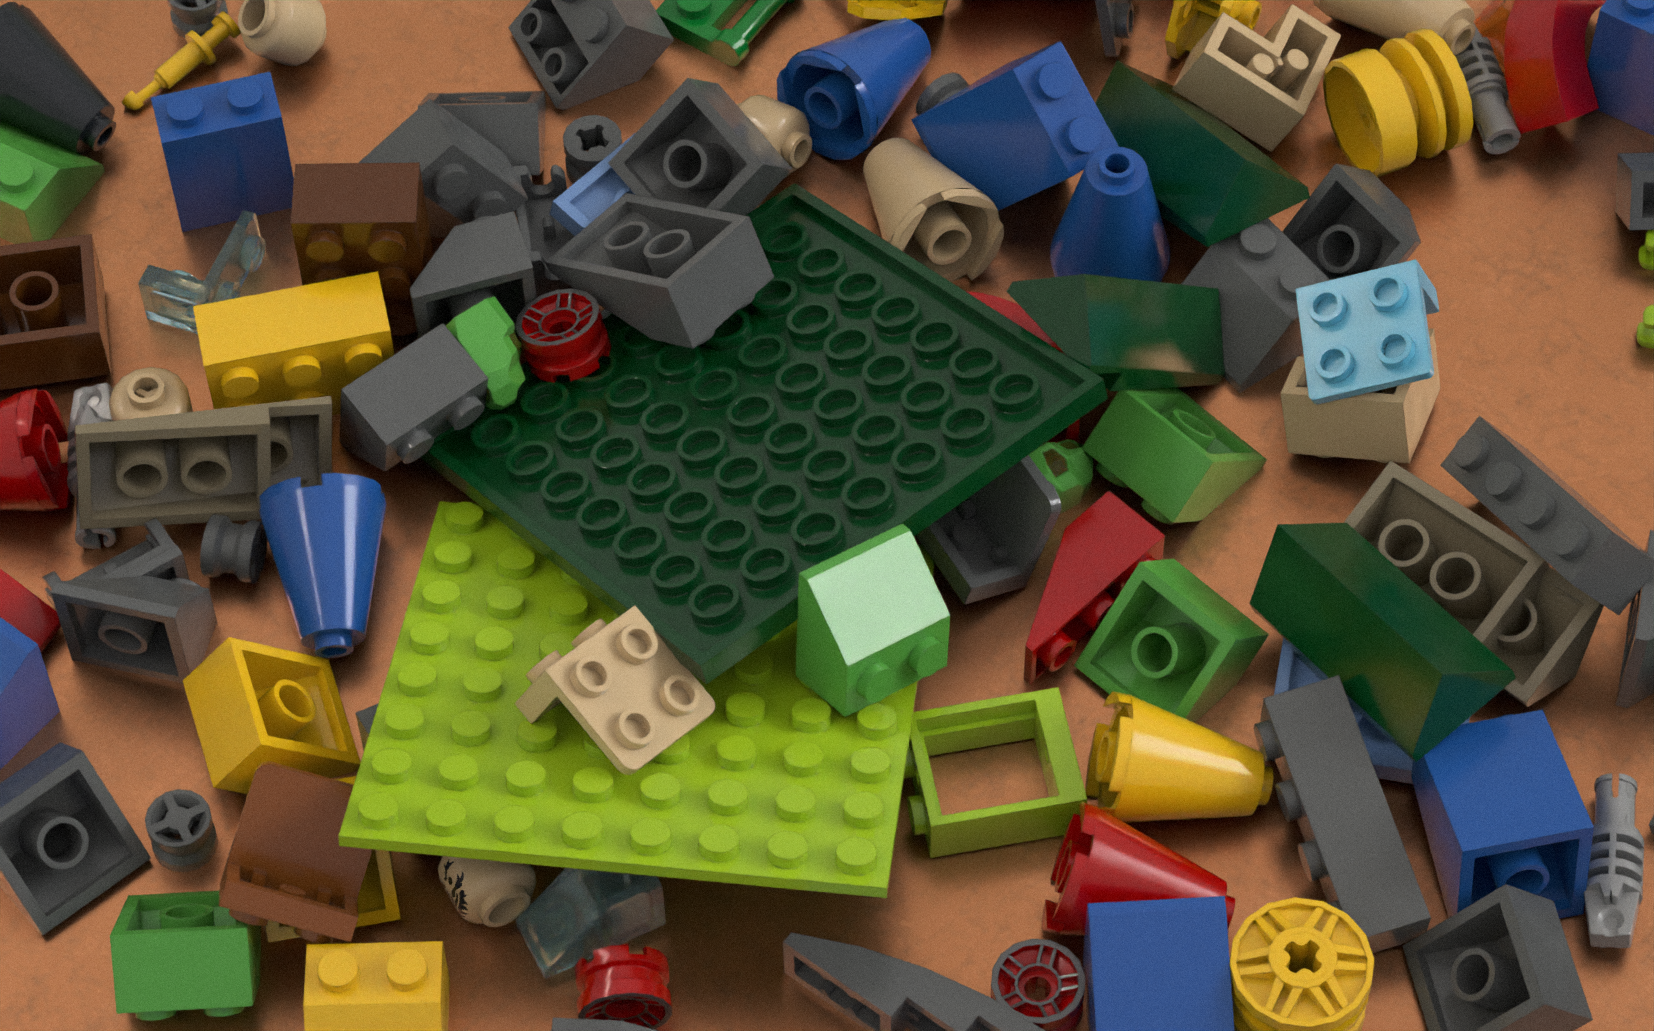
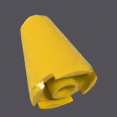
[1085,691,1273,823]

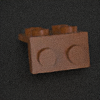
[219,761,373,944]

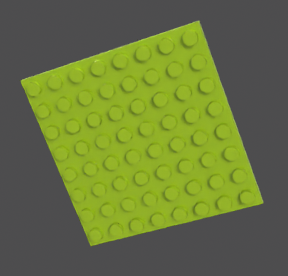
[338,501,935,898]

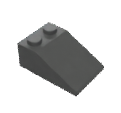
[545,193,774,349]

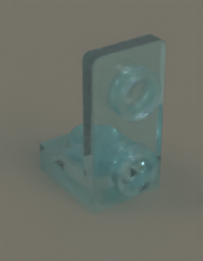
[138,210,266,334]

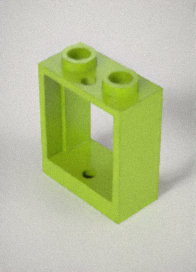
[904,687,1087,858]

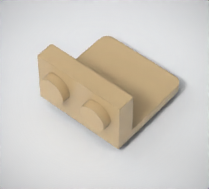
[515,606,715,775]

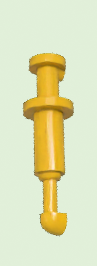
[122,11,241,110]

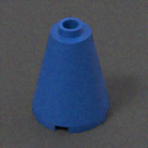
[777,18,931,160]
[1050,147,1171,282]
[259,473,386,658]

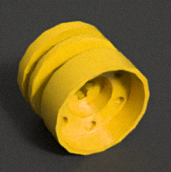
[1323,28,1473,178]
[1229,897,1374,1031]

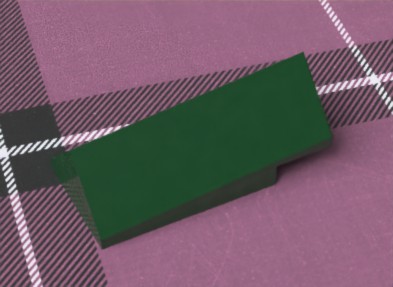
[1095,60,1310,247]
[1006,274,1225,391]
[1249,523,1516,762]

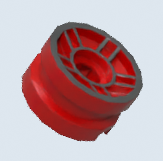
[515,289,611,383]
[991,939,1086,1031]
[575,944,672,1029]

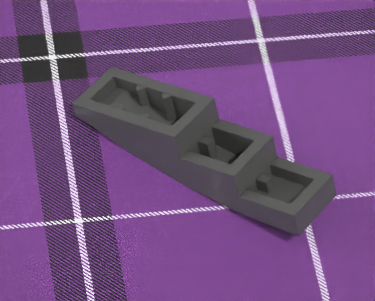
[783,932,1045,1031]

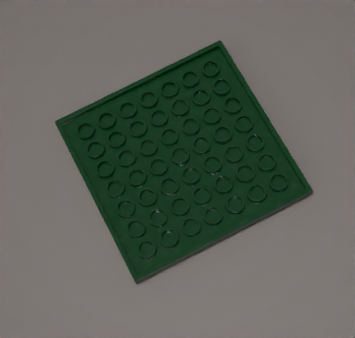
[420,183,1108,684]

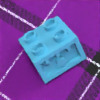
[1295,259,1439,405]

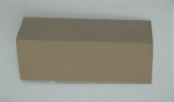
[74,396,332,529]
[1344,461,1604,707]

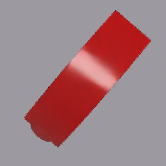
[1504,0,1606,134]

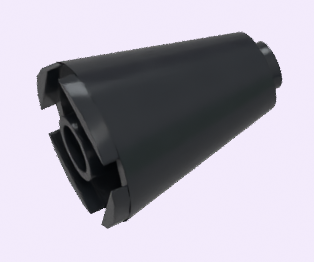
[0,1,116,154]

